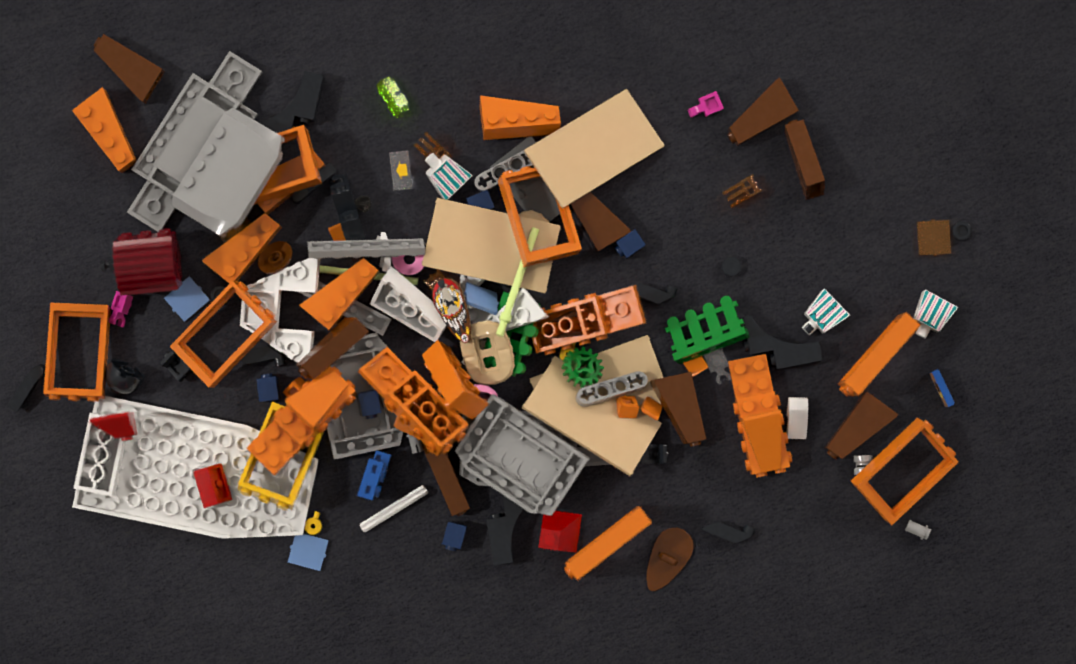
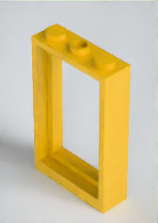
[238,402,324,510]

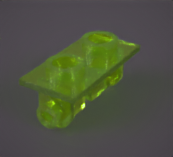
[376,76,410,118]

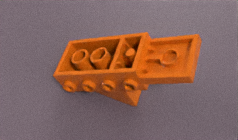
[532,285,646,355]
[358,347,469,457]
[728,354,792,478]
[246,366,357,476]

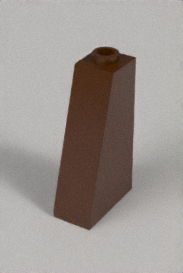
[94,34,165,104]
[727,78,799,146]
[785,120,825,200]
[569,192,631,251]
[296,317,369,379]
[650,372,706,447]
[825,392,899,460]
[423,444,470,516]

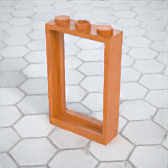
[254,125,322,205]
[498,166,582,267]
[170,281,277,388]
[44,303,111,402]
[838,312,920,397]
[851,418,959,525]
[564,506,652,580]

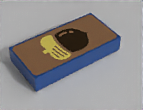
[929,369,955,407]

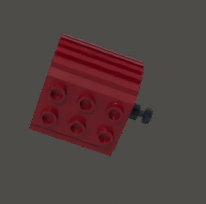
[100,228,182,296]

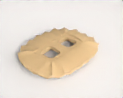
[460,320,515,385]

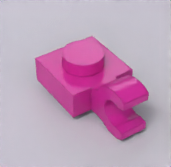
[688,91,724,117]
[109,291,133,327]

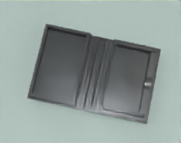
[490,136,570,222]

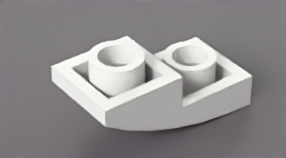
[376,232,392,273]
[786,397,808,439]

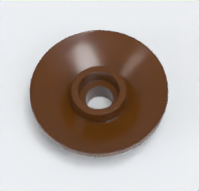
[258,241,293,274]

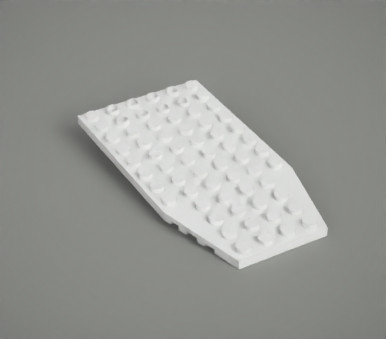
[72,396,319,538]

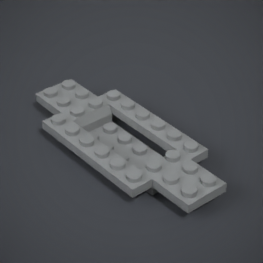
[127,51,262,232]

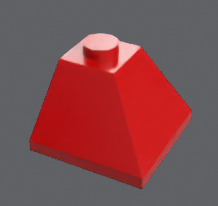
[89,412,138,442]
[538,511,582,553]

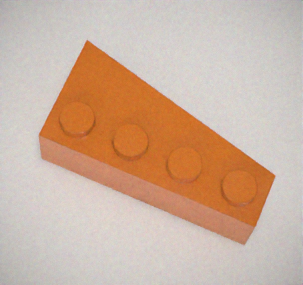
[72,87,137,173]
[479,96,561,140]
[258,152,326,215]
[201,213,282,284]
[299,258,379,331]
[422,340,489,420]

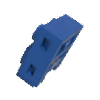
[357,450,392,500]

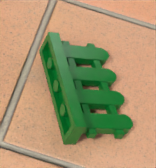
[484,292,540,377]
[665,296,750,365]

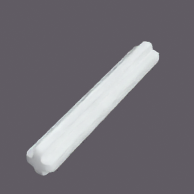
[360,485,428,532]

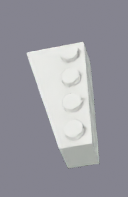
[370,266,446,342]

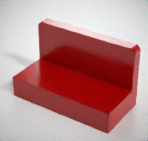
[193,463,232,508]

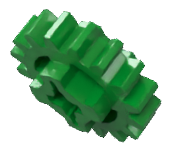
[561,347,604,388]

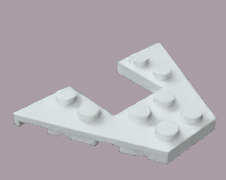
[240,258,320,363]
[459,275,549,340]

